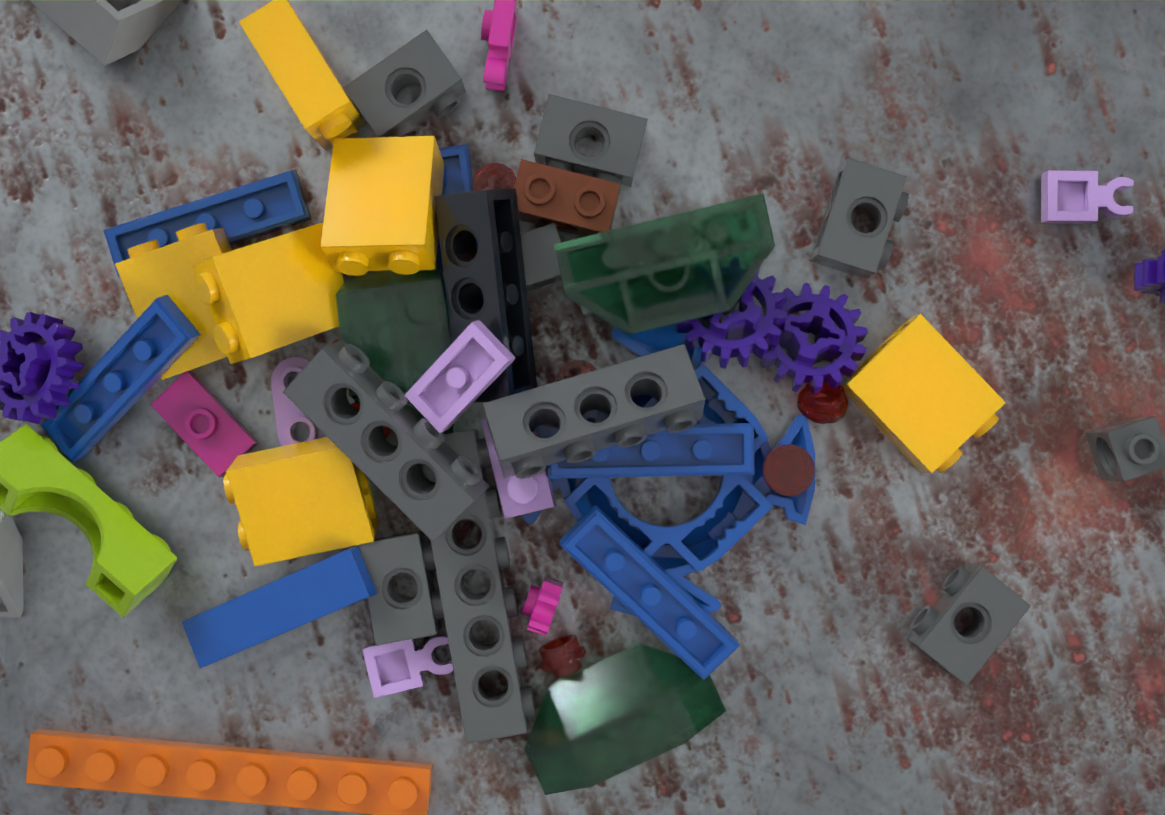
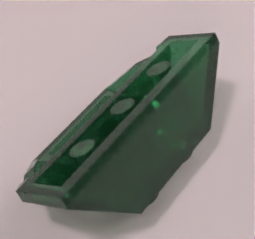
[553,193,775,335]
[335,262,454,434]
[524,643,726,795]

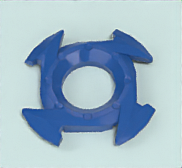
[523,320,815,616]

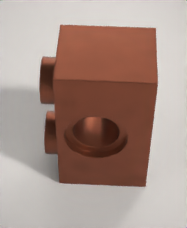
[514,159,621,242]

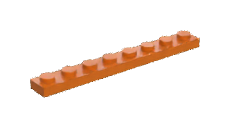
[26,729,433,815]

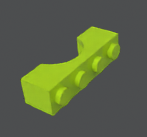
[0,424,178,618]

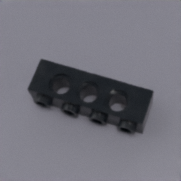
[435,188,537,402]

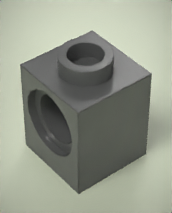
[521,223,571,292]
[1085,416,1165,482]

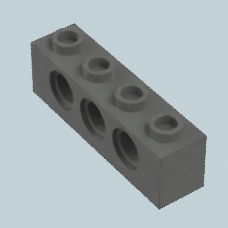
[283,339,489,542]
[483,344,705,479]

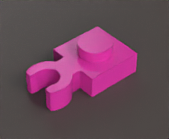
[481,0,518,92]
[521,576,564,636]

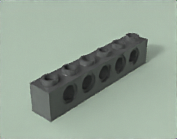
[420,429,536,744]

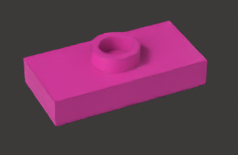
[150,371,259,477]

